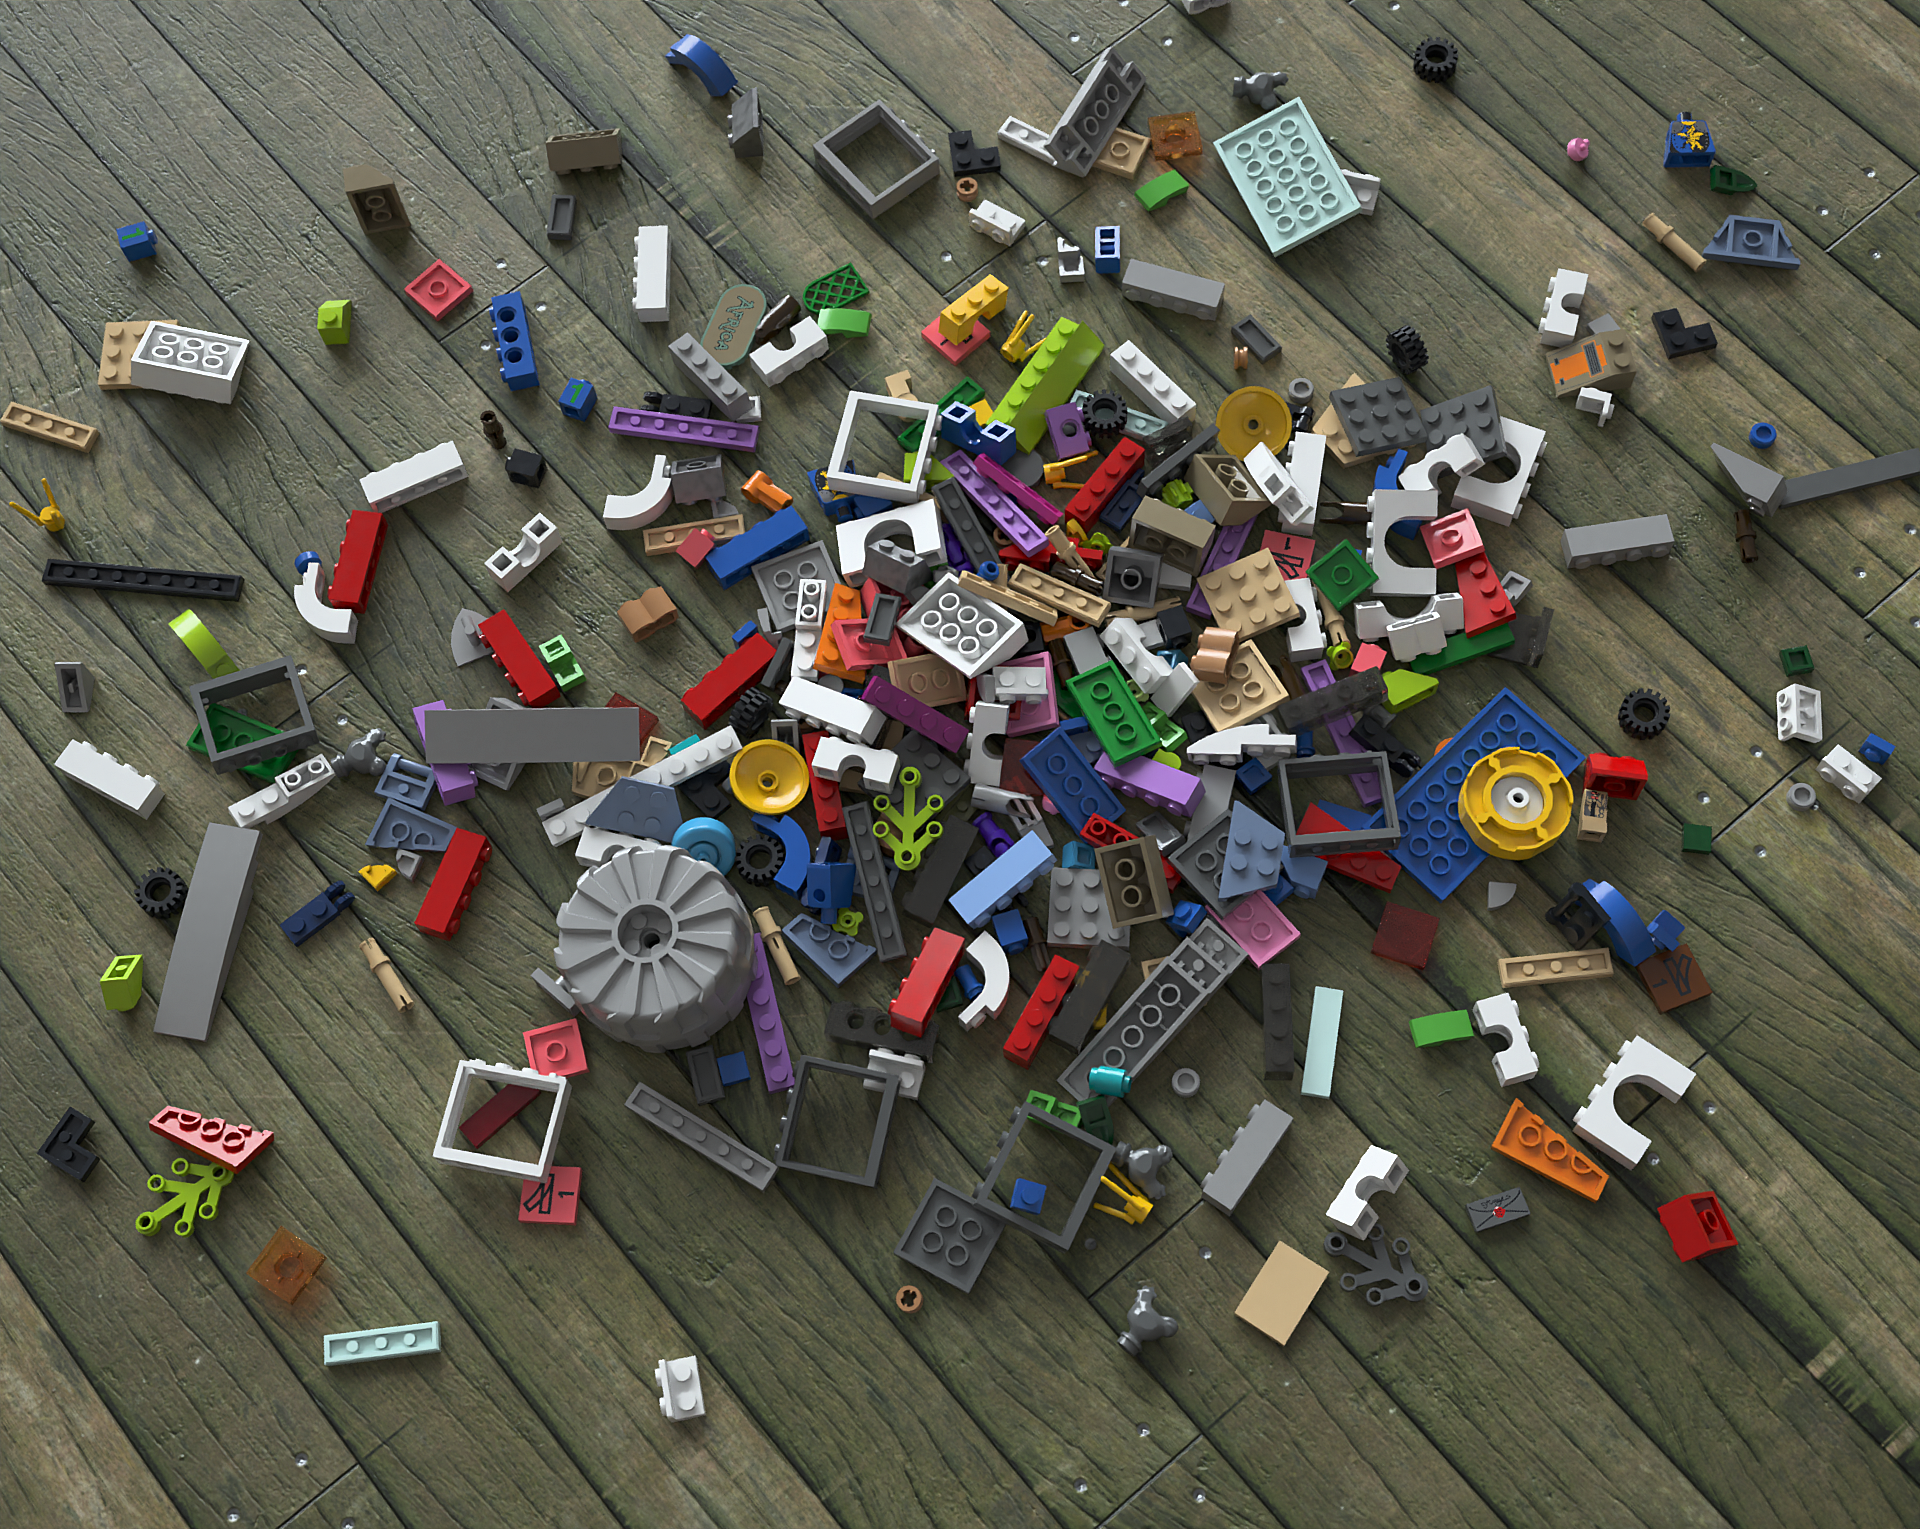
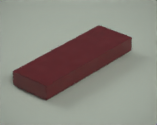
[458,1084,542,1149]

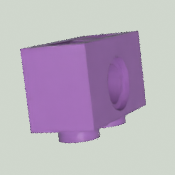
[1044,402,1092,462]

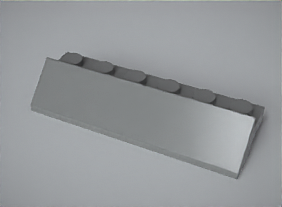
[1044,46,1147,177]

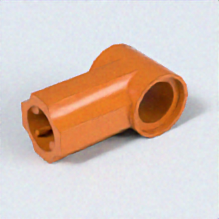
[741,470,793,513]
[1040,615,1091,646]

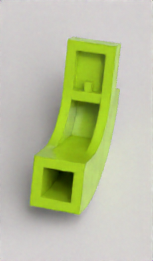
[168,609,240,679]

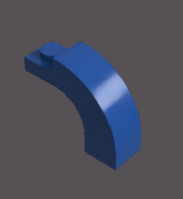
[665,34,738,96]
[1373,448,1423,540]
[751,813,813,901]
[1575,878,1656,967]

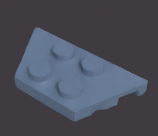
[1702,215,1800,270]
[586,776,683,843]
[1218,801,1285,902]

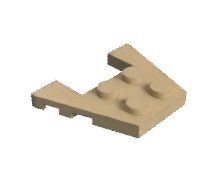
[1311,373,1417,469]
[572,736,674,799]

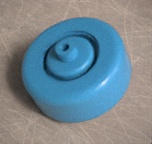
[671,817,736,876]

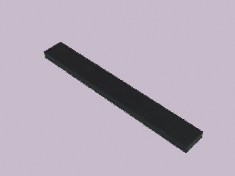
[42,559,244,602]

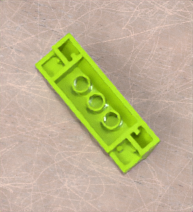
[985,317,1104,455]

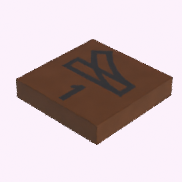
[1635,943,1712,1015]

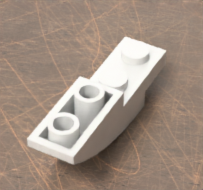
[1243,441,1314,526]
[791,579,826,682]
[1187,724,1297,766]
[228,754,335,829]

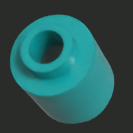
[1089,1066,1132,1098]

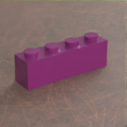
[860,676,969,753]

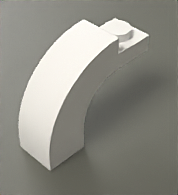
[603,455,674,530]
[294,563,358,644]
[958,931,1010,1032]

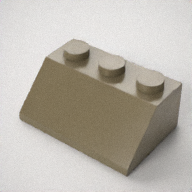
[545,128,623,175]
[343,164,411,234]
[1183,454,1272,526]
[1128,495,1216,578]
[1094,835,1174,929]

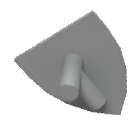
[451,608,494,667]

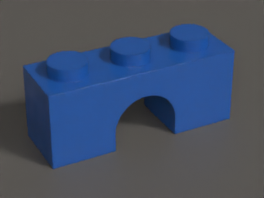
[940,402,1016,466]

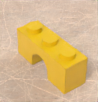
[938,274,1008,346]

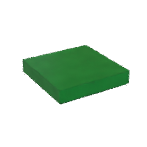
[1305,539,1379,612]

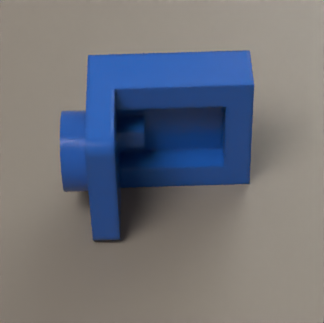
[1166,900,1207,938]
[1647,910,1685,952]

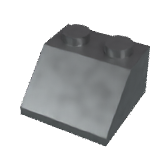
[728,88,764,158]
[671,454,726,505]
[862,539,933,594]
[1102,546,1164,608]

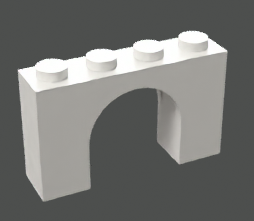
[1451,416,1547,527]
[1366,489,1438,597]
[836,499,948,588]
[1572,1036,1696,1170]

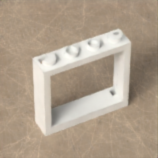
[826,391,943,504]
[433,1059,572,1184]

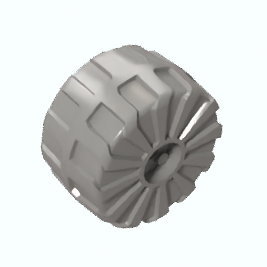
[554,845,758,1053]

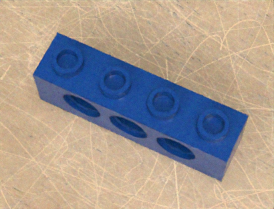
[489,291,540,391]

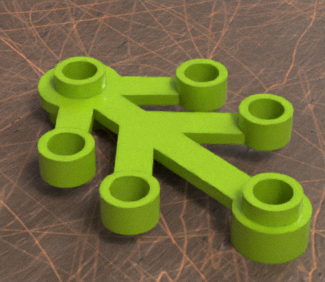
[873,767,944,871]
[136,1158,234,1238]

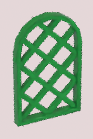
[803,262,870,315]

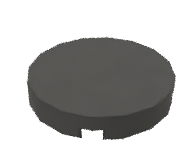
[1001,449,1044,488]

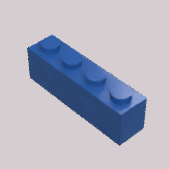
[705,505,810,590]

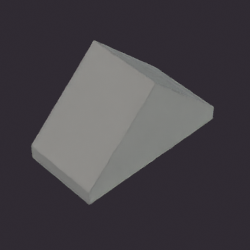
[54,662,95,712]
[771,719,802,755]

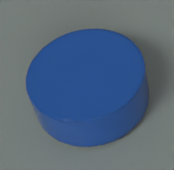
[1749,422,1777,449]
[294,551,322,575]

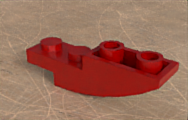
[998,537,1103,573]
[1080,813,1182,894]

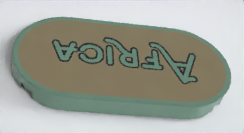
[700,284,767,370]

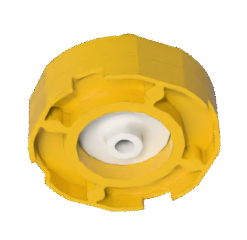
[1458,747,1573,860]

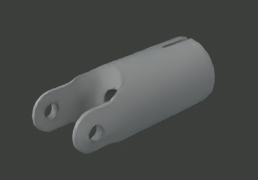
[971,783,1034,818]

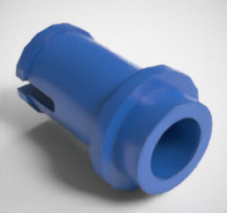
[976,561,999,581]
[1295,725,1316,758]
[954,965,984,1001]

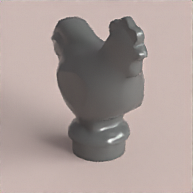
[1233,71,1289,110]
[330,728,386,778]
[1111,1141,1173,1200]
[1116,1285,1178,1357]

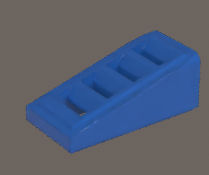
[1095,226,1120,274]

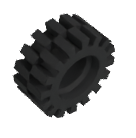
[1413,37,1458,83]
[1386,325,1429,375]
[1082,389,1127,439]
[728,688,773,739]
[1618,688,1670,740]
[735,834,785,887]
[134,867,188,919]

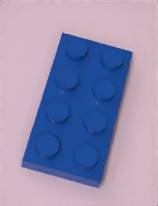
[1019,727,1126,844]

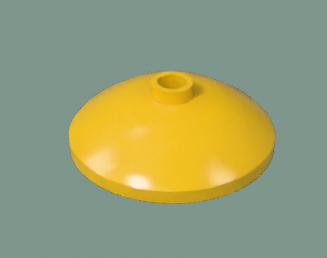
[1216,386,1292,461]
[729,739,809,815]

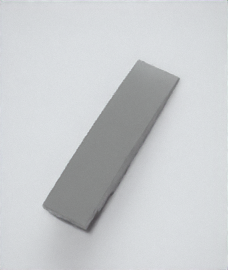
[424,707,640,763]
[153,822,263,1042]
[1057,918,1249,1107]

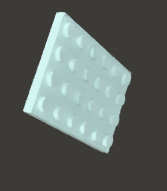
[1213,97,1362,258]

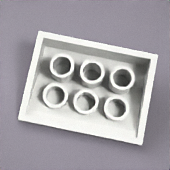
[131,321,249,404]
[896,572,1029,679]

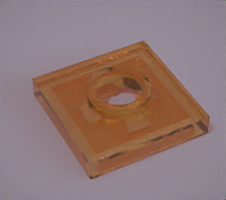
[1148,111,1203,161]
[246,1226,328,1305]

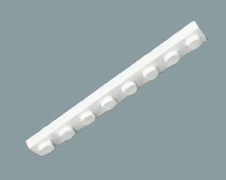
[542,725,743,847]

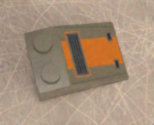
[1545,329,1637,398]

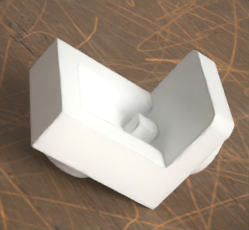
[1575,387,1614,427]

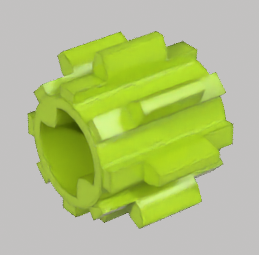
[1162,479,1194,510]

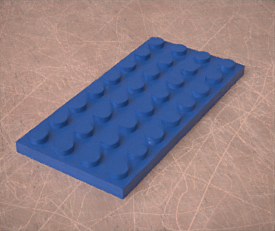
[1361,687,1586,904]

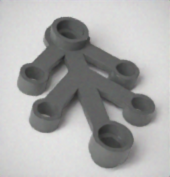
[1323,1223,1428,1307]

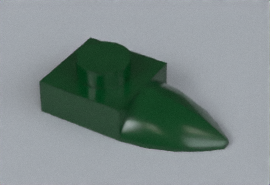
[1710,165,1758,196]
[1077,1094,1114,1145]

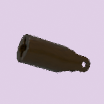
[755,295,801,345]
[1319,502,1372,525]
[1270,655,1311,716]

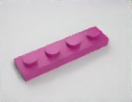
[972,453,1064,525]

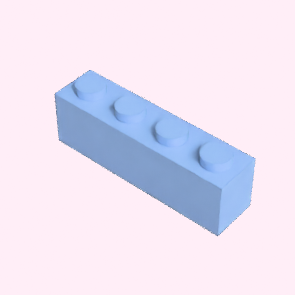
[949,830,1057,929]

